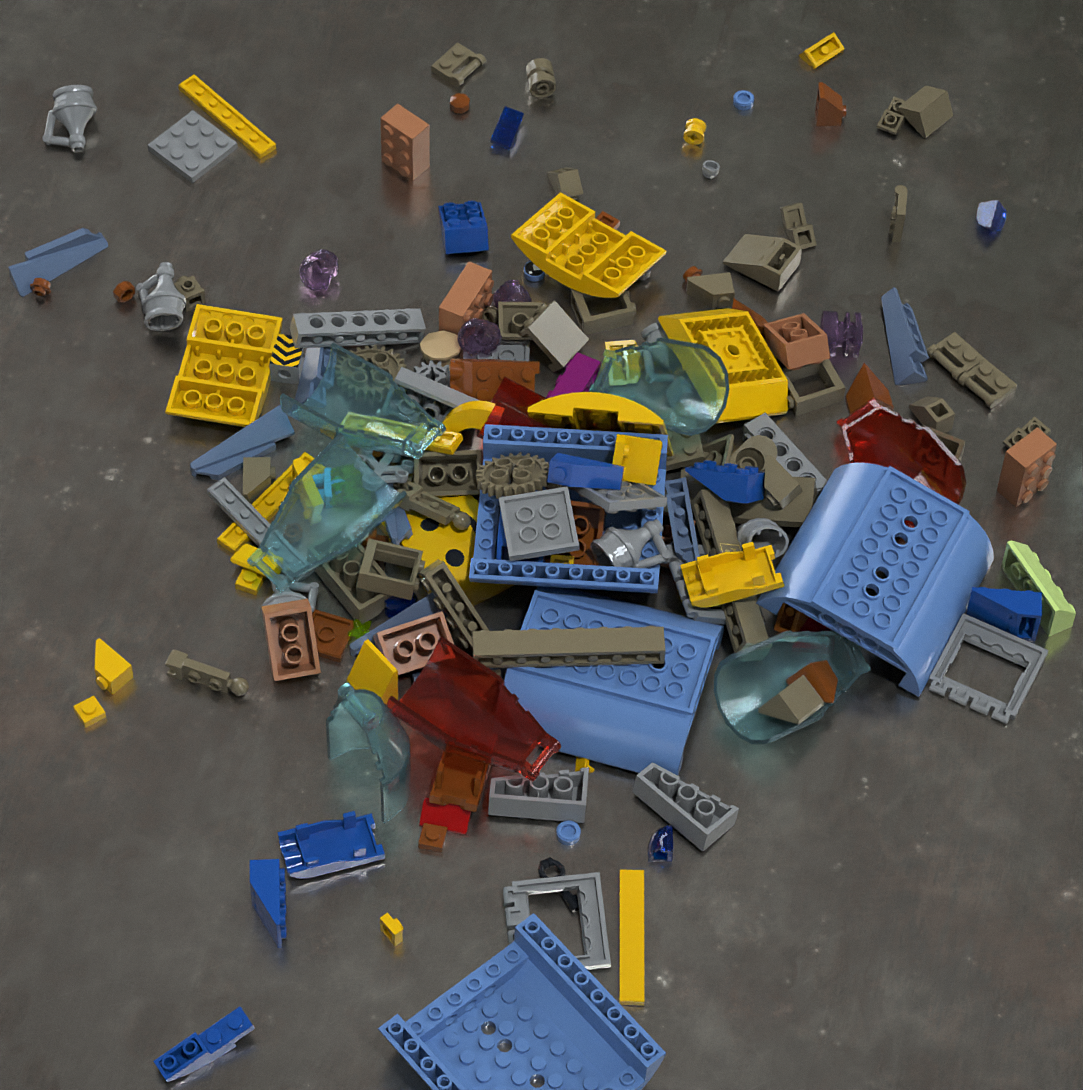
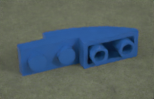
[153,1006,255,1082]

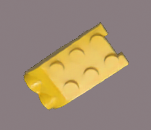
[680,542,784,608]

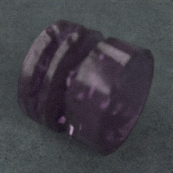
[820,311,863,358]

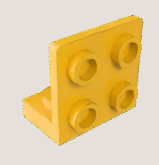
[612,434,662,485]

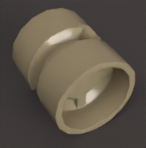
[526,58,556,98]

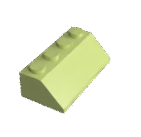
[1001,540,1076,636]

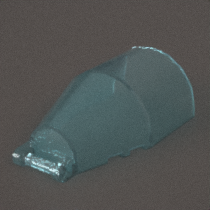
[589,337,729,436]
[280,342,446,459]
[247,432,408,593]
[714,631,871,745]
[326,683,411,824]

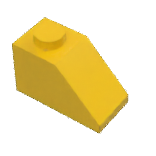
[95,638,133,695]

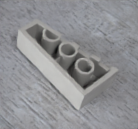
[381,367,480,432]
[632,762,739,851]
[488,767,589,823]

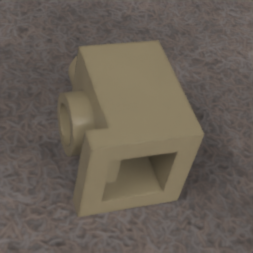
[174,276,206,312]

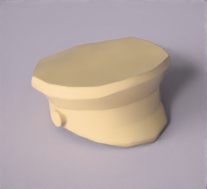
[419,330,462,371]

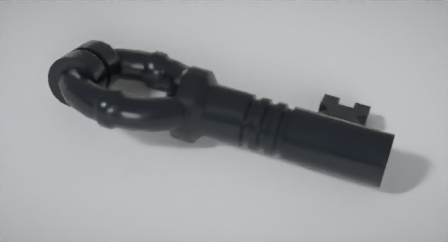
[538,857,579,913]

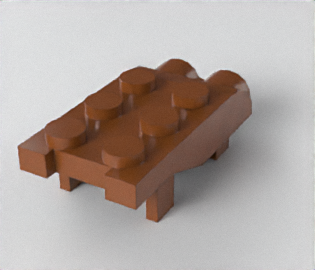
[450,359,540,407]
[429,725,498,812]

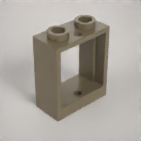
[570,289,637,335]
[782,359,845,416]
[357,539,425,600]

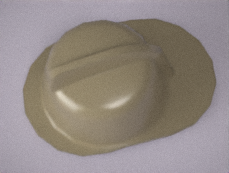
[729,435,778,472]

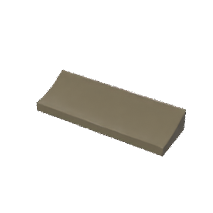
[680,470,817,527]

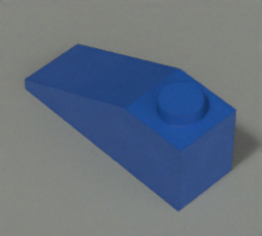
[547,453,624,490]

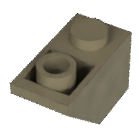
[909,396,955,433]

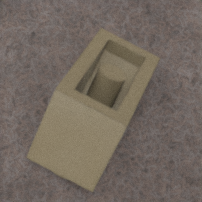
[547,167,583,200]
[686,272,735,308]
[764,453,803,509]
[243,457,276,504]

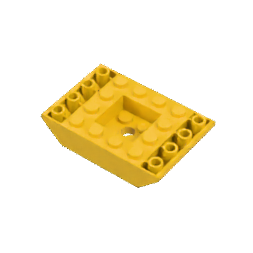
[658,308,788,423]

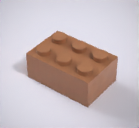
[381,103,430,181]
[439,262,494,344]
[763,313,830,370]
[997,427,1057,507]
[261,598,321,681]
[373,611,458,676]

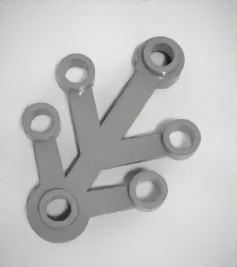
[351,443,414,491]

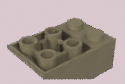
[723,234,802,292]

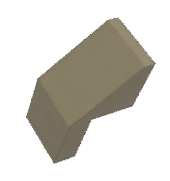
[780,202,817,249]

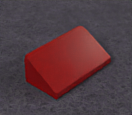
[419,797,471,835]

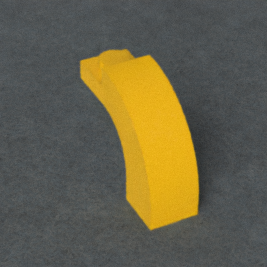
[439,401,505,433]

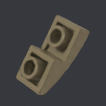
[877,96,906,135]
[1003,416,1051,448]

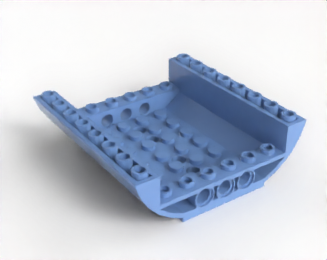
[469,424,668,593]
[756,463,994,697]
[493,586,725,776]
[378,913,666,1090]

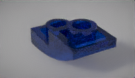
[490,106,524,149]

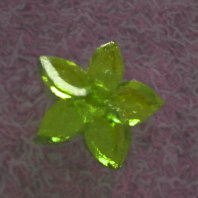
[347,618,371,640]

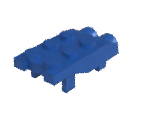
[278,811,385,879]

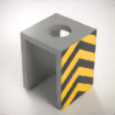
[270,334,306,384]

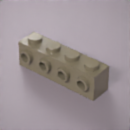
[419,559,489,650]

